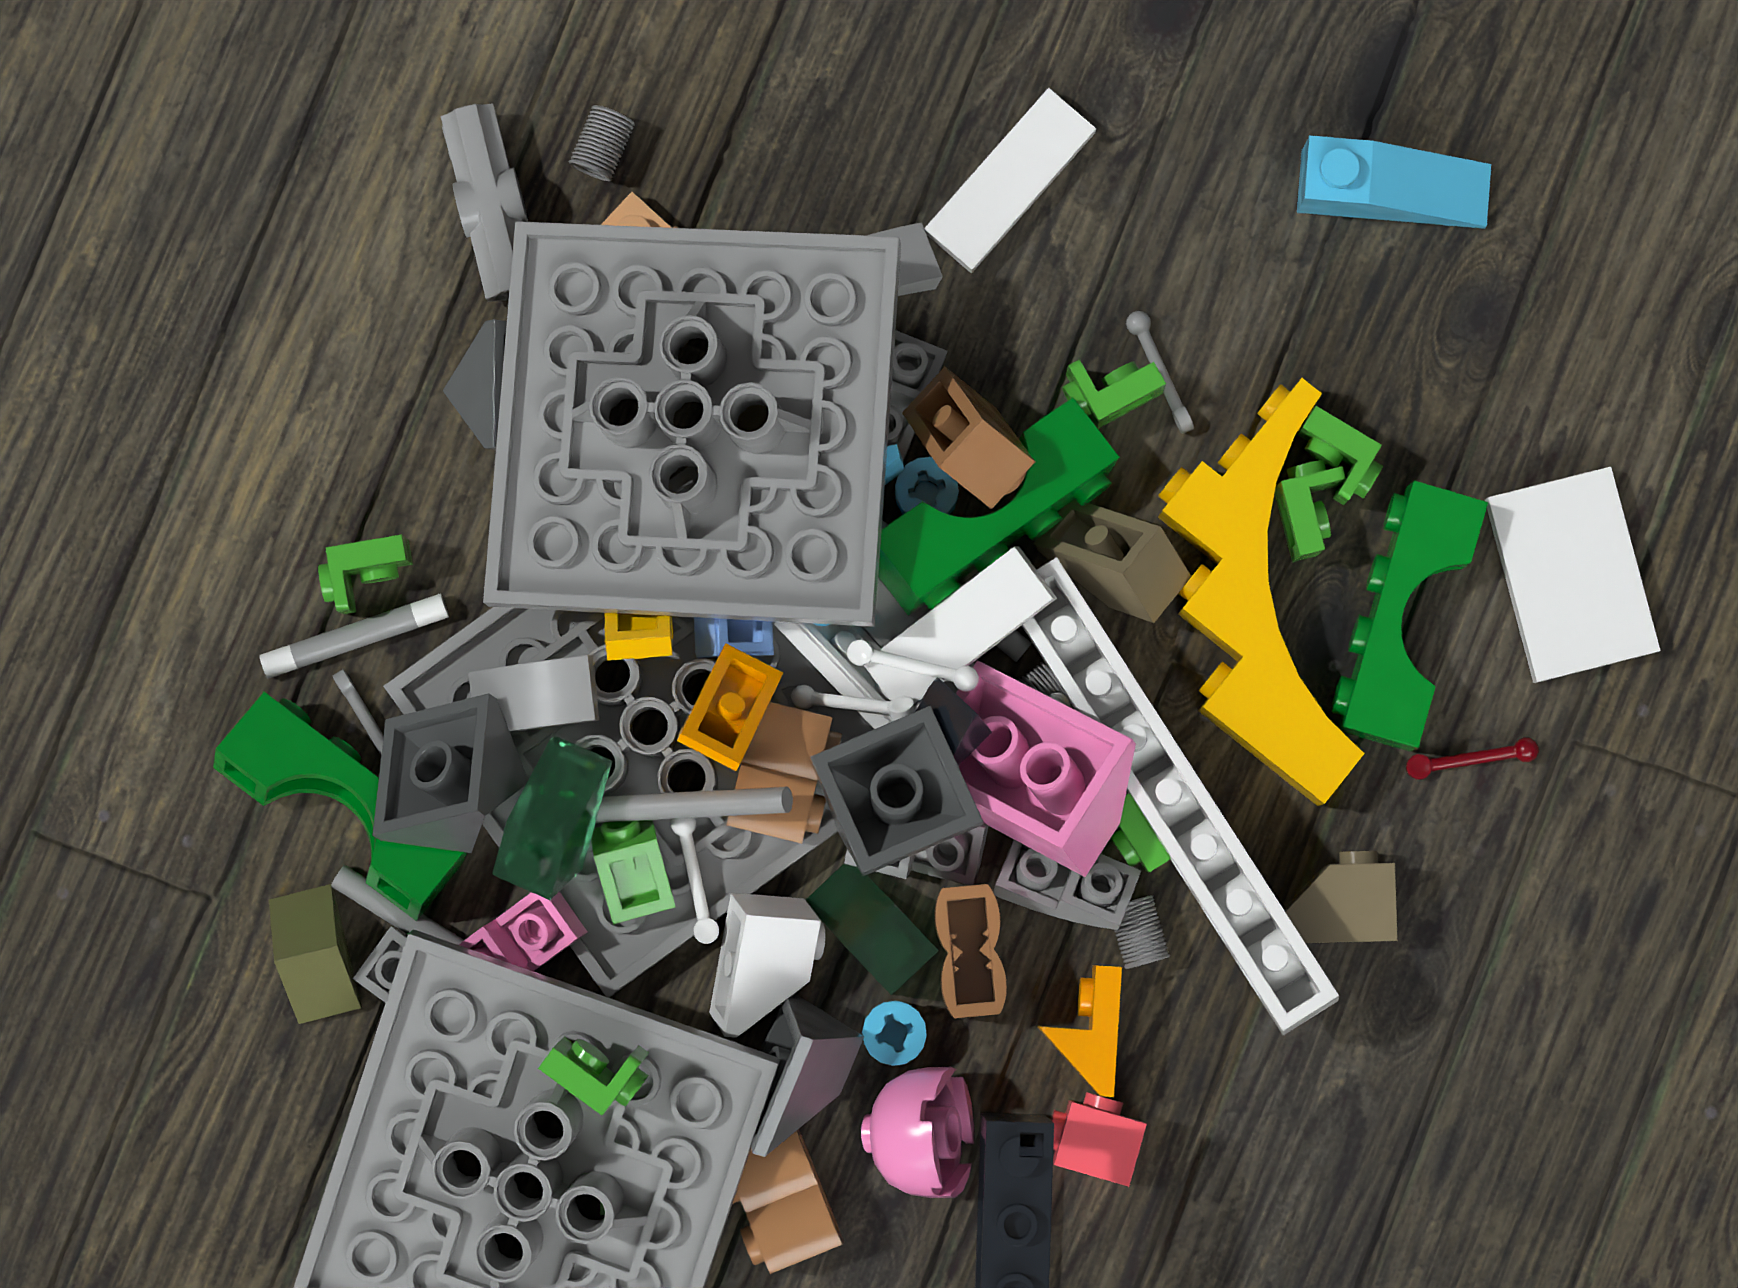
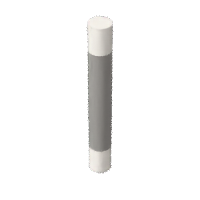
[260,593,449,679]

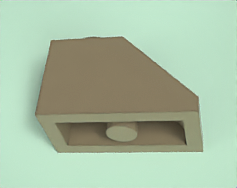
[1033,499,1191,623]
[1283,851,1398,943]

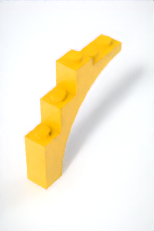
[1158,378,1365,806]

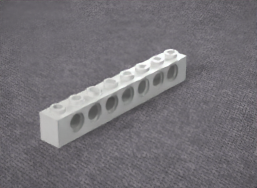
[1021,557,1339,1035]

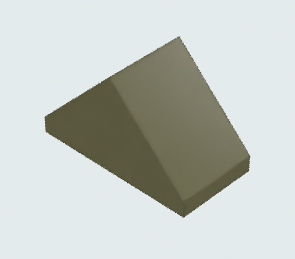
[269,884,362,1024]

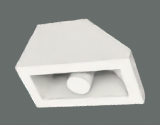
[709,893,825,1037]

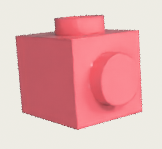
[1051,1092,1147,1187]

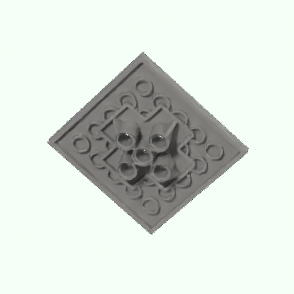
[483,222,901,627]
[383,466,874,998]
[294,929,781,1288]

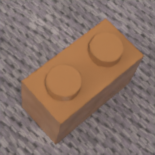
[902,366,1035,509]

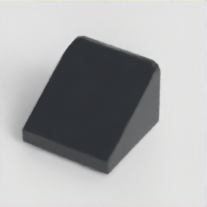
[916,677,992,766]

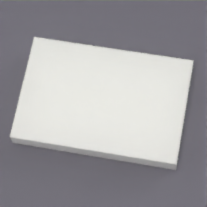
[1485,467,1660,683]

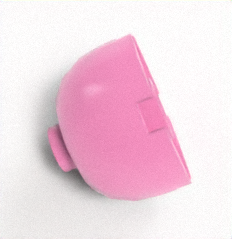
[861,1067,974,1198]

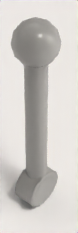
[1126,311,1194,434]
[332,669,384,755]

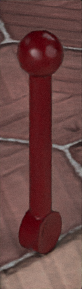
[1406,737,1539,780]

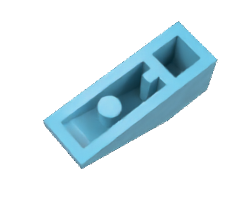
[1297,136,1491,229]

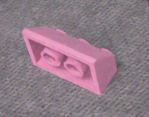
[956,660,1136,877]

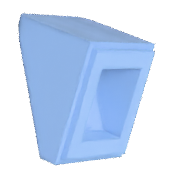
[694,617,774,659]

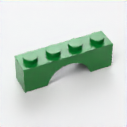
[878,397,1120,616]
[1331,481,1488,752]
[213,692,467,921]

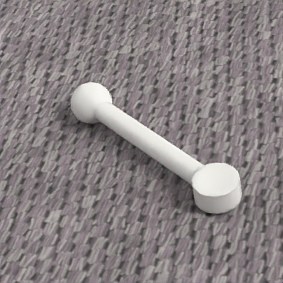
[847,640,979,692]
[791,685,916,721]
[671,818,719,944]

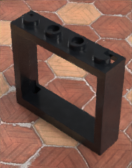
[975,1112,1054,1288]

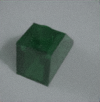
[493,736,613,900]
[806,863,938,995]

